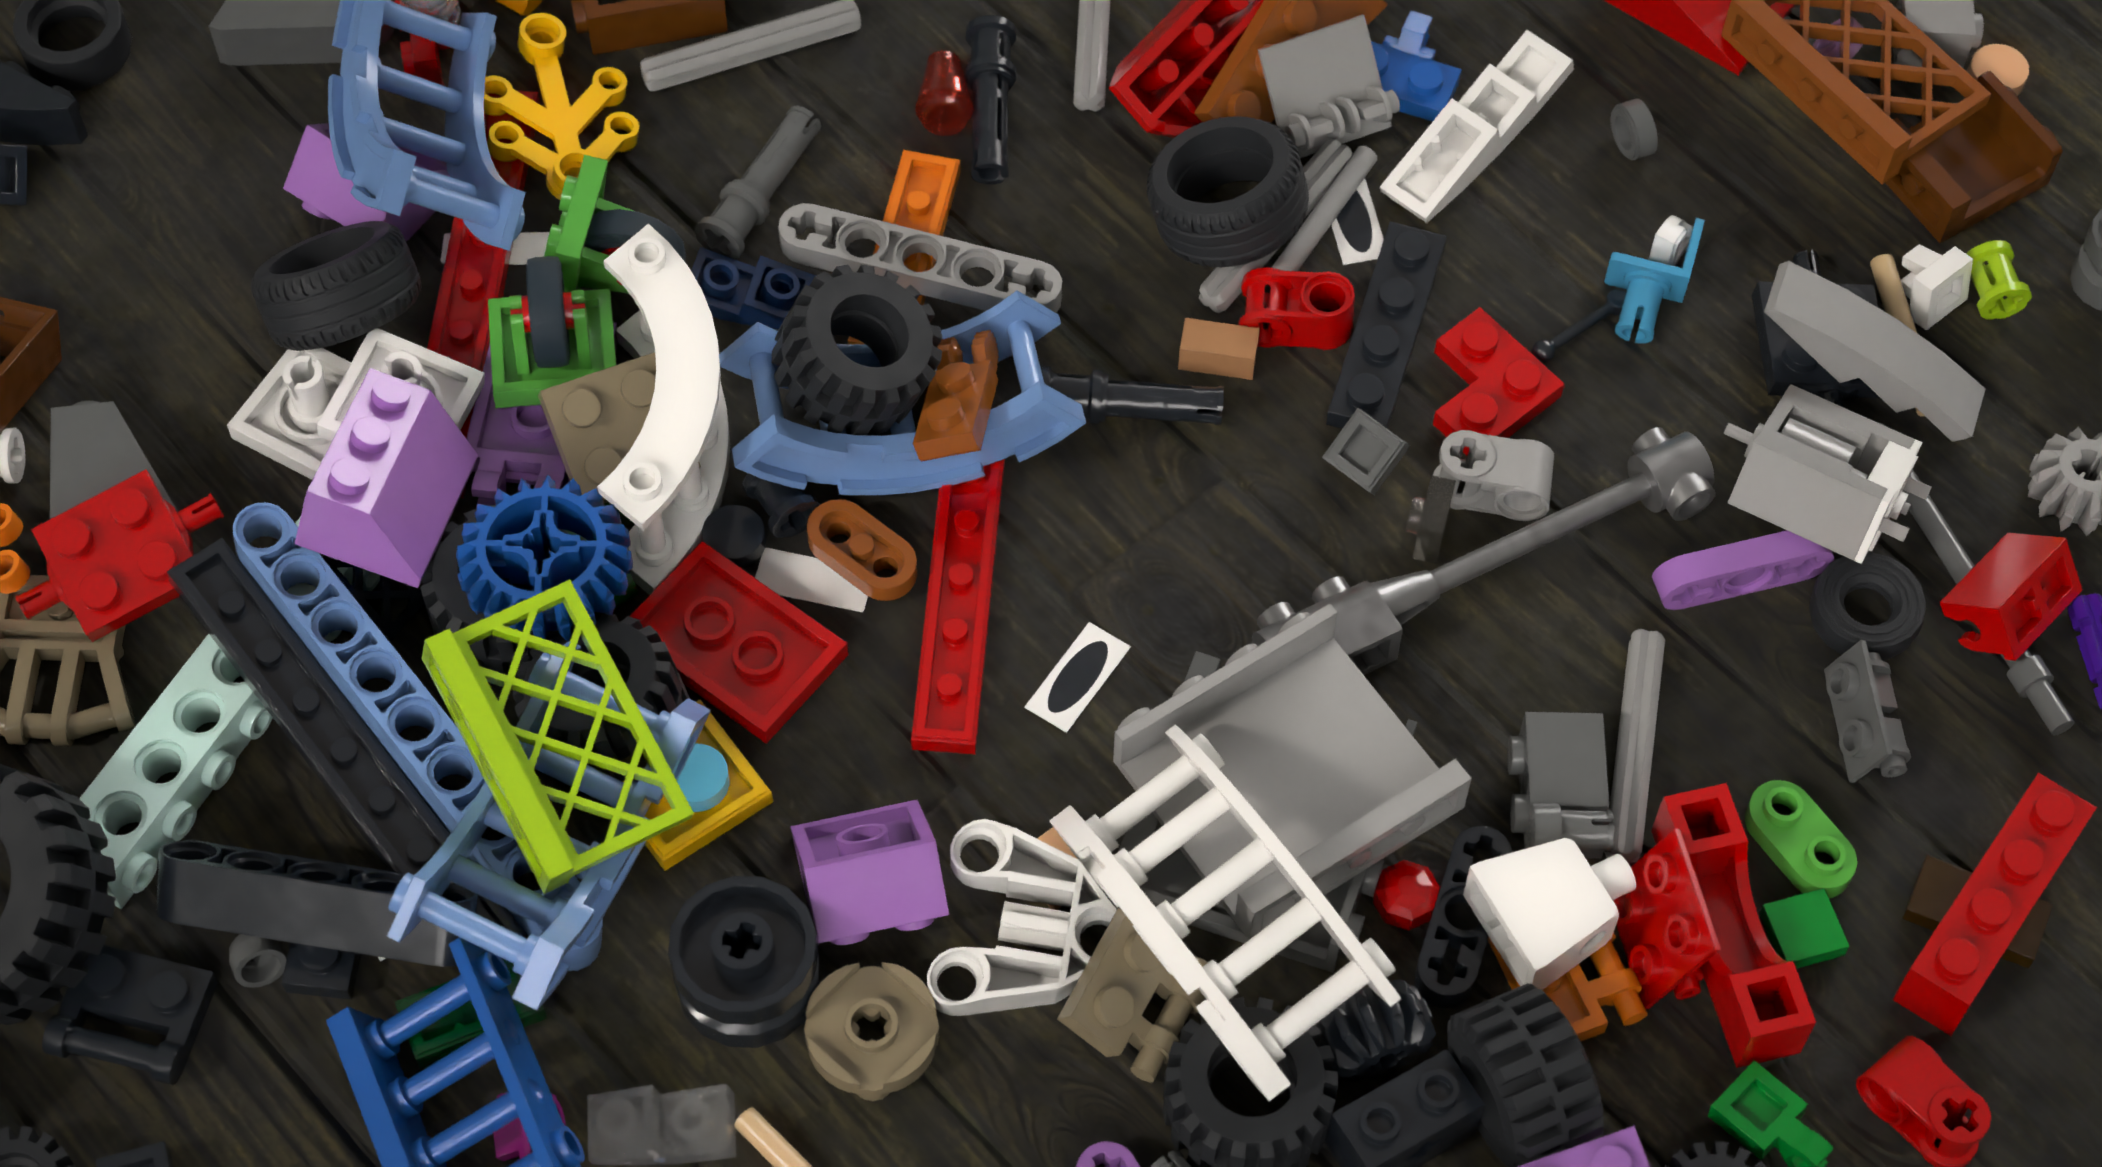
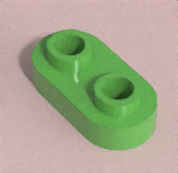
[1745,780,1857,898]

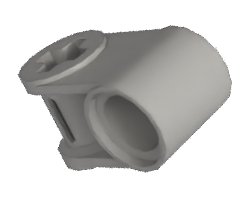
[1431,430,1554,521]

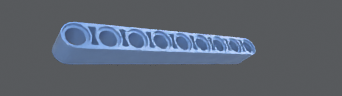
[233,502,603,971]

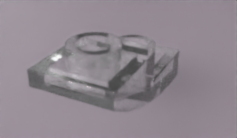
[587,1084,736,1165]

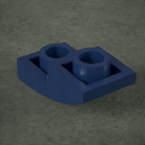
[691,247,816,329]

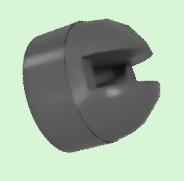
[229,934,287,988]

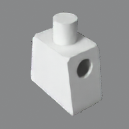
[1463,838,1636,990]

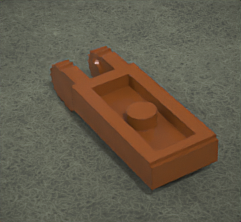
[913,330,999,461]

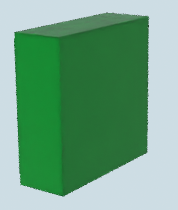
[1759,888,1849,969]

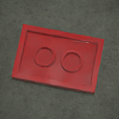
[629,541,848,744]

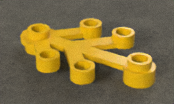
[484,13,639,200]

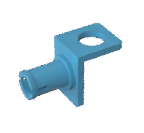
[1604,218,1705,343]

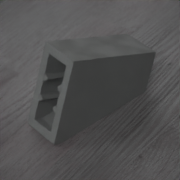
[209,0,395,66]
[50,401,177,519]

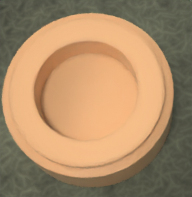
[1967,44,2029,96]

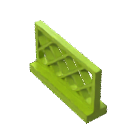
[422,580,694,894]

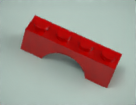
[1893,773,2097,1036]
[1651,783,1816,1068]

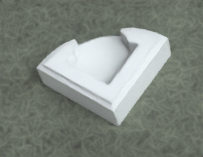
[1648,215,1693,266]

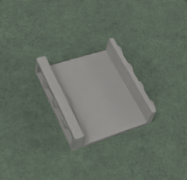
[1113,603,1472,940]

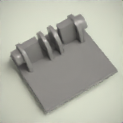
[1258,15,1400,158]

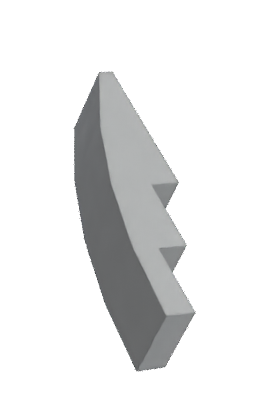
[1764,261,1985,442]

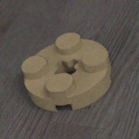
[804,962,940,1101]

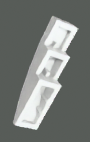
[1380,30,1574,223]

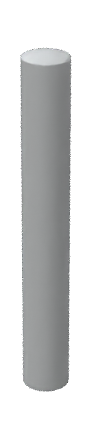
[1271,146,1377,271]

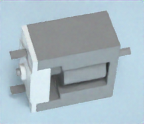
[1724,384,1931,564]

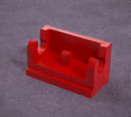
[1940,533,2083,661]

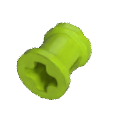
[1966,240,2032,320]

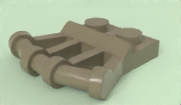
[0,575,136,746]

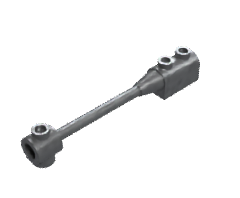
[1252,427,1716,675]

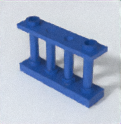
[326,937,585,1167]

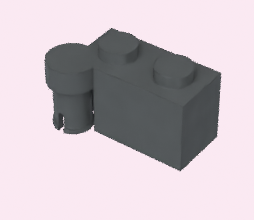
[1507,712,1614,859]

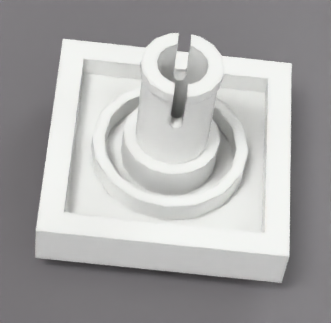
[317,328,485,442]
[227,348,351,480]

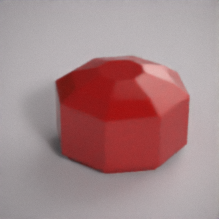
[1373,860,1440,930]

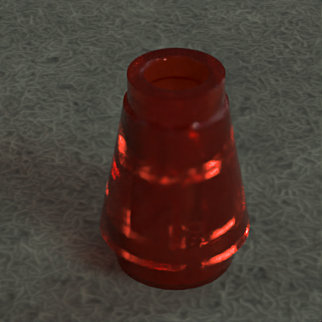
[915,50,973,136]

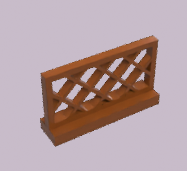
[1721,0,1991,185]

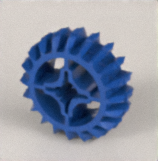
[456,475,633,642]

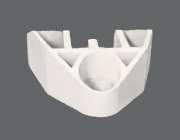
[927,819,1117,1016]

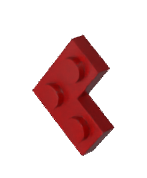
[1433,307,1565,456]

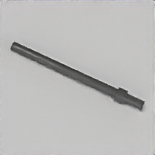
[1880,423,2075,736]

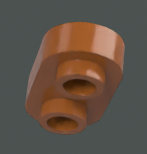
[807,499,917,601]

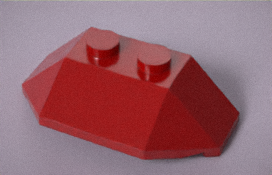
[1109,0,1264,138]

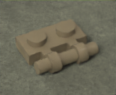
[1057,908,1208,1082]

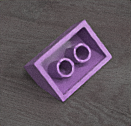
[295,368,478,588]

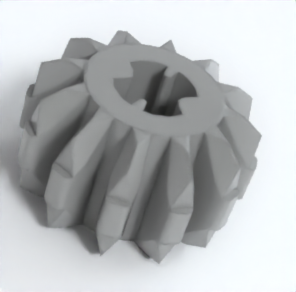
[2028,427,2102,536]

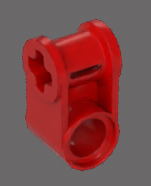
[1238,267,1355,350]
[1856,1036,1991,1167]

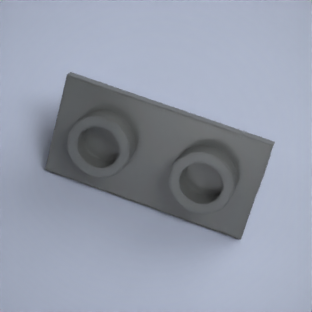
[1824,640,1911,783]

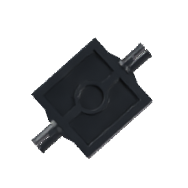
[1751,250,1880,408]

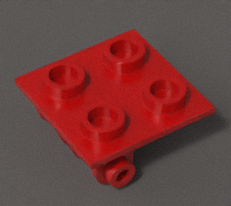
[1613,829,1721,1009]

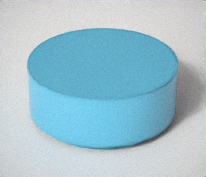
[677,743,730,812]

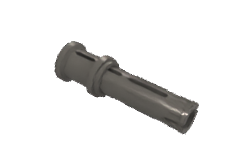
[694,106,821,260]

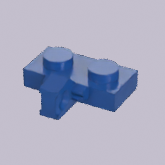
[1371,11,1462,122]

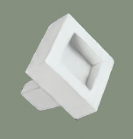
[1901,244,1973,330]

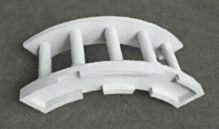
[597,224,730,595]
[1050,724,1402,1101]

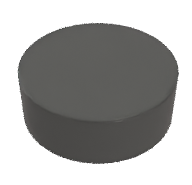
[1611,98,1658,160]

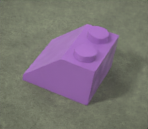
[283,123,450,241]
[790,800,949,945]

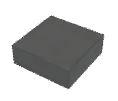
[1322,408,1410,495]

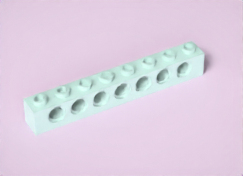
[79,516,380,909]

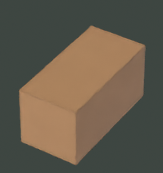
[1178,318,1260,380]

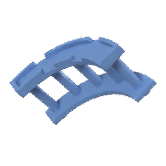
[328,0,526,251]
[719,291,1086,495]
[387,641,711,1010]

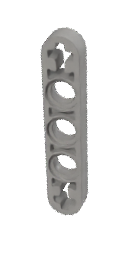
[778,203,1062,313]

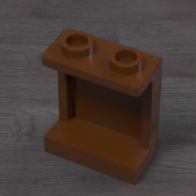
[1885,71,2063,243]

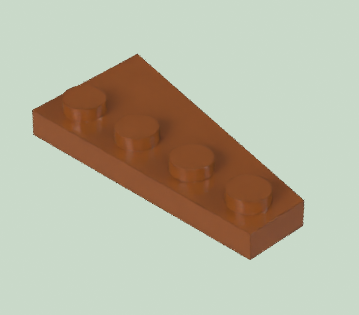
[1194,0,1387,123]

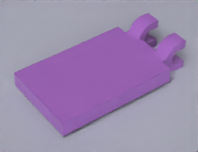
[466,323,618,509]

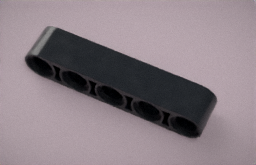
[156,840,478,967]

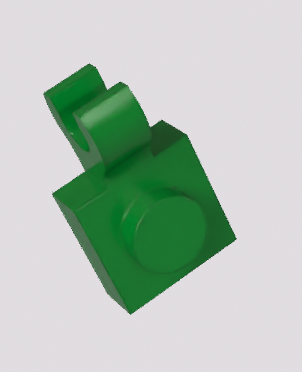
[1708,1060,1834,1167]

